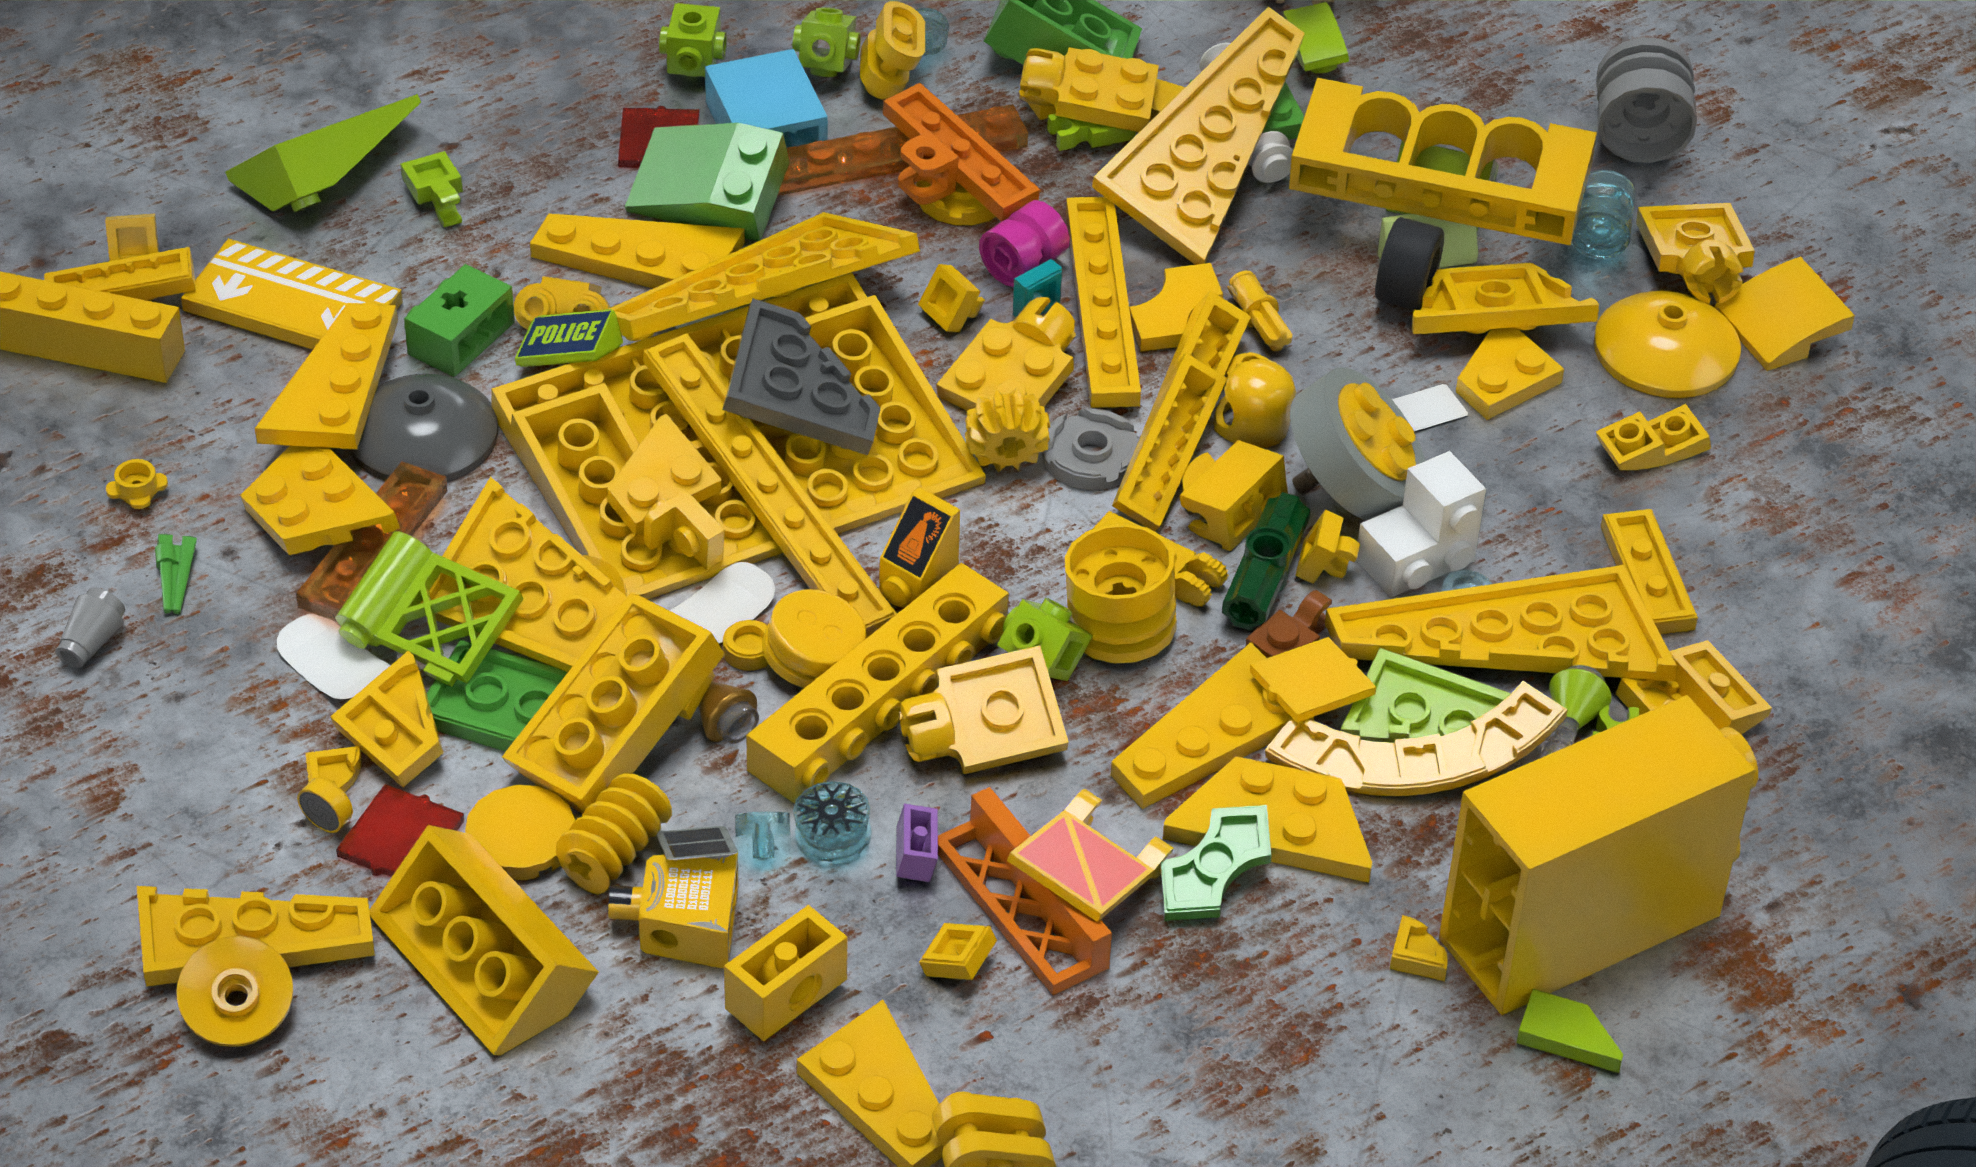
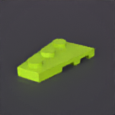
[1340,648,1511,743]

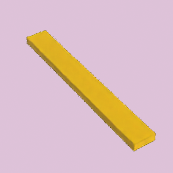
[643,333,897,638]

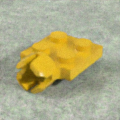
[1019,47,1159,132]
[1636,203,1755,304]
[936,297,1076,411]
[900,646,1069,774]

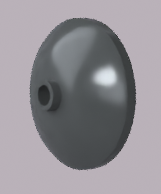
[349,374,498,486]

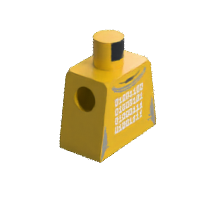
[608,853,739,968]

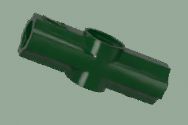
[1222,492,1310,631]

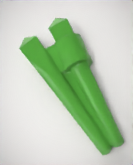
[155,533,197,614]

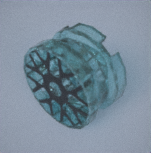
[793,781,872,866]

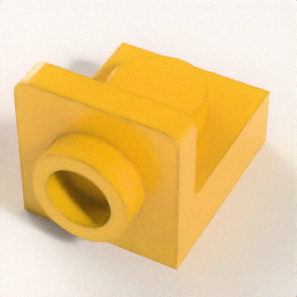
[644,489,725,570]

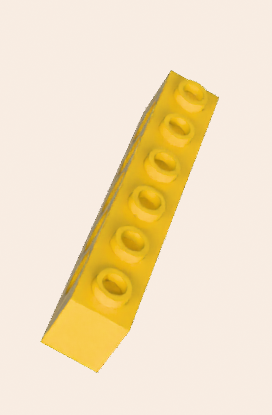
[746,562,1009,804]

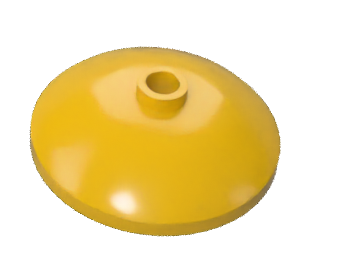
[1594,291,1741,398]

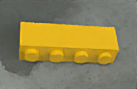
[0,271,185,383]

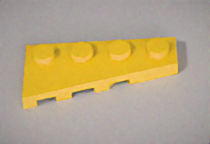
[530,213,745,288]
[1110,642,1314,809]
[137,886,375,987]

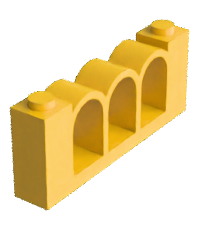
[1289,78,1597,245]

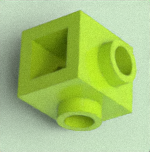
[659,3,727,77]
[792,7,861,77]
[997,598,1093,681]

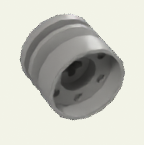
[1596,37,1697,163]

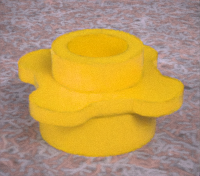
[106,459,168,509]

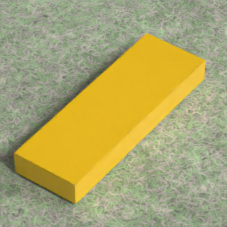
[1601,509,1698,634]

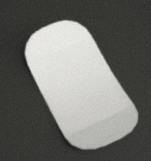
[669,562,775,644]
[277,614,390,700]

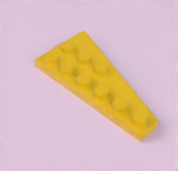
[1092,7,1305,265]

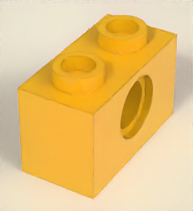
[724,905,847,1042]

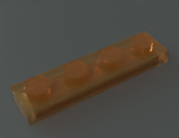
[296,461,448,622]

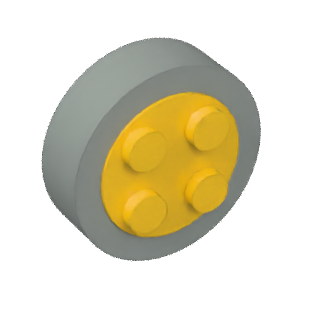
[1290,367,1425,520]

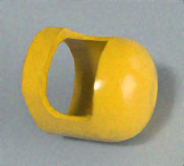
[1213,359,1296,448]

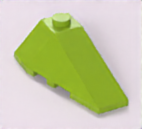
[225,94,421,213]

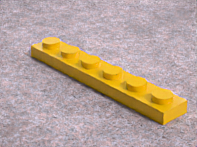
[1066,197,1141,408]

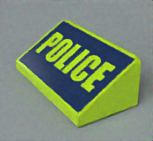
[515,309,623,367]

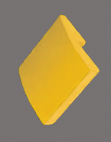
[1715,256,1855,371]
[1616,640,1772,735]

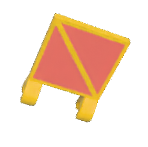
[1007,789,1174,922]

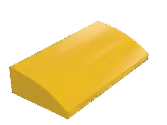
[502,591,725,814]

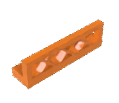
[938,787,1112,996]

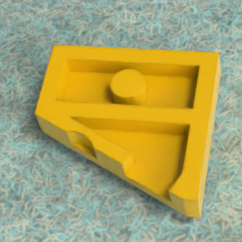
[1455,327,1564,420]
[607,413,722,536]
[330,651,444,788]

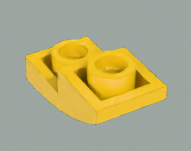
[1596,404,1711,470]

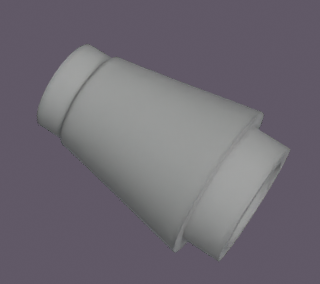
[55,587,125,668]

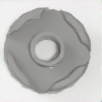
[1042,408,1140,491]

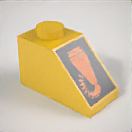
[879,486,960,608]

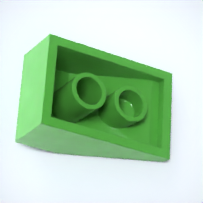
[983,0,1142,65]
[625,123,789,241]

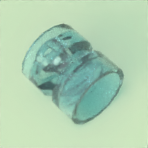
[1571,170,1636,260]

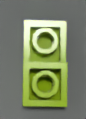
[1283,2,1349,73]

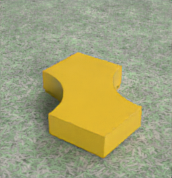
[1129,263,1223,352]

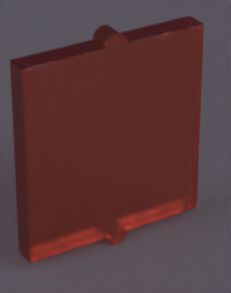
[618,106,700,168]
[336,784,465,877]

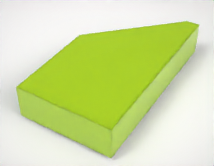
[1516,989,1623,1073]

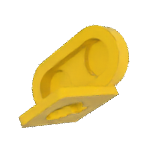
[514,276,611,330]

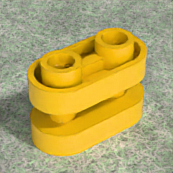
[860,1,925,100]
[932,1091,1056,1167]

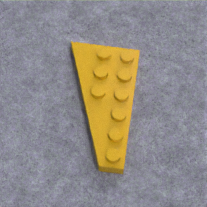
[609,212,920,341]
[420,476,715,720]
[1325,565,1677,681]

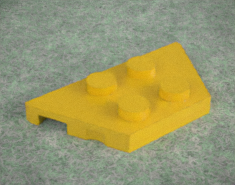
[1412,263,1599,334]
[240,446,400,555]
[1162,756,1372,883]

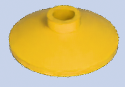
[177,936,293,1047]

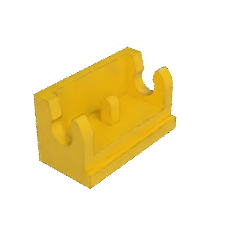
[1180,440,1288,552]

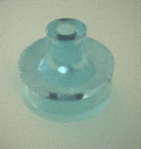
[916,8,950,56]
[735,812,791,859]

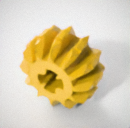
[965,388,1050,472]

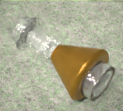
[698,681,759,744]

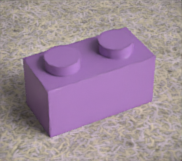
[896,803,938,882]

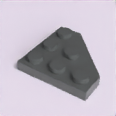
[722,298,881,455]

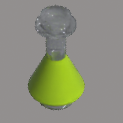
[1537,665,1611,758]

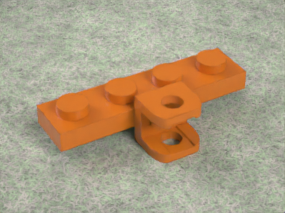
[883,83,1040,221]

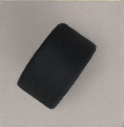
[1375,217,1444,310]

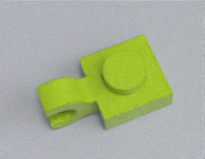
[400,151,463,228]

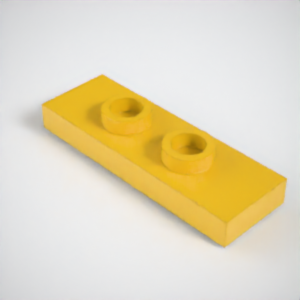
[44,247,196,301]

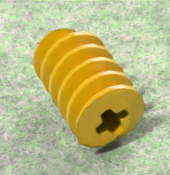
[556,773,672,895]

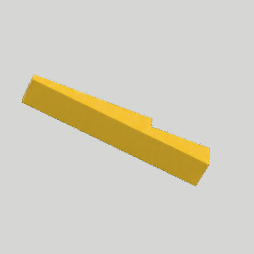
[1112,290,1251,532]

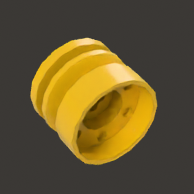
[1065,523,1177,664]

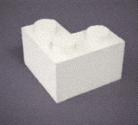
[1356,451,1486,598]

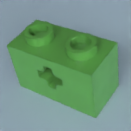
[404,264,515,377]

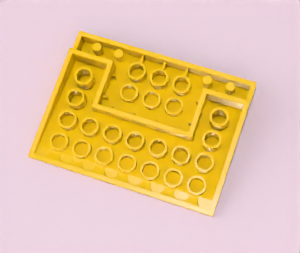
[491,273,986,600]

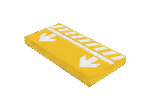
[181,238,403,350]

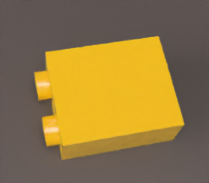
[1439,695,1758,1015]

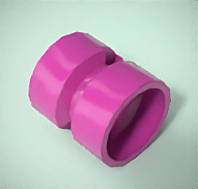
[979,200,1070,287]

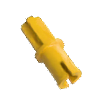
[1227,270,1292,351]

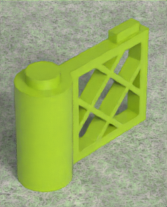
[335,531,524,687]

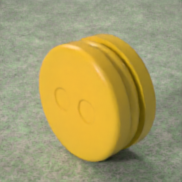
[762,589,867,688]

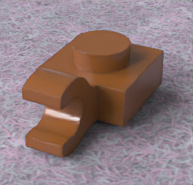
[1245,590,1332,658]

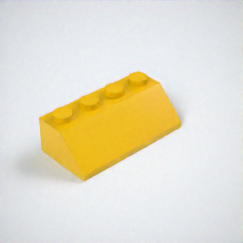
[369,825,599,1056]

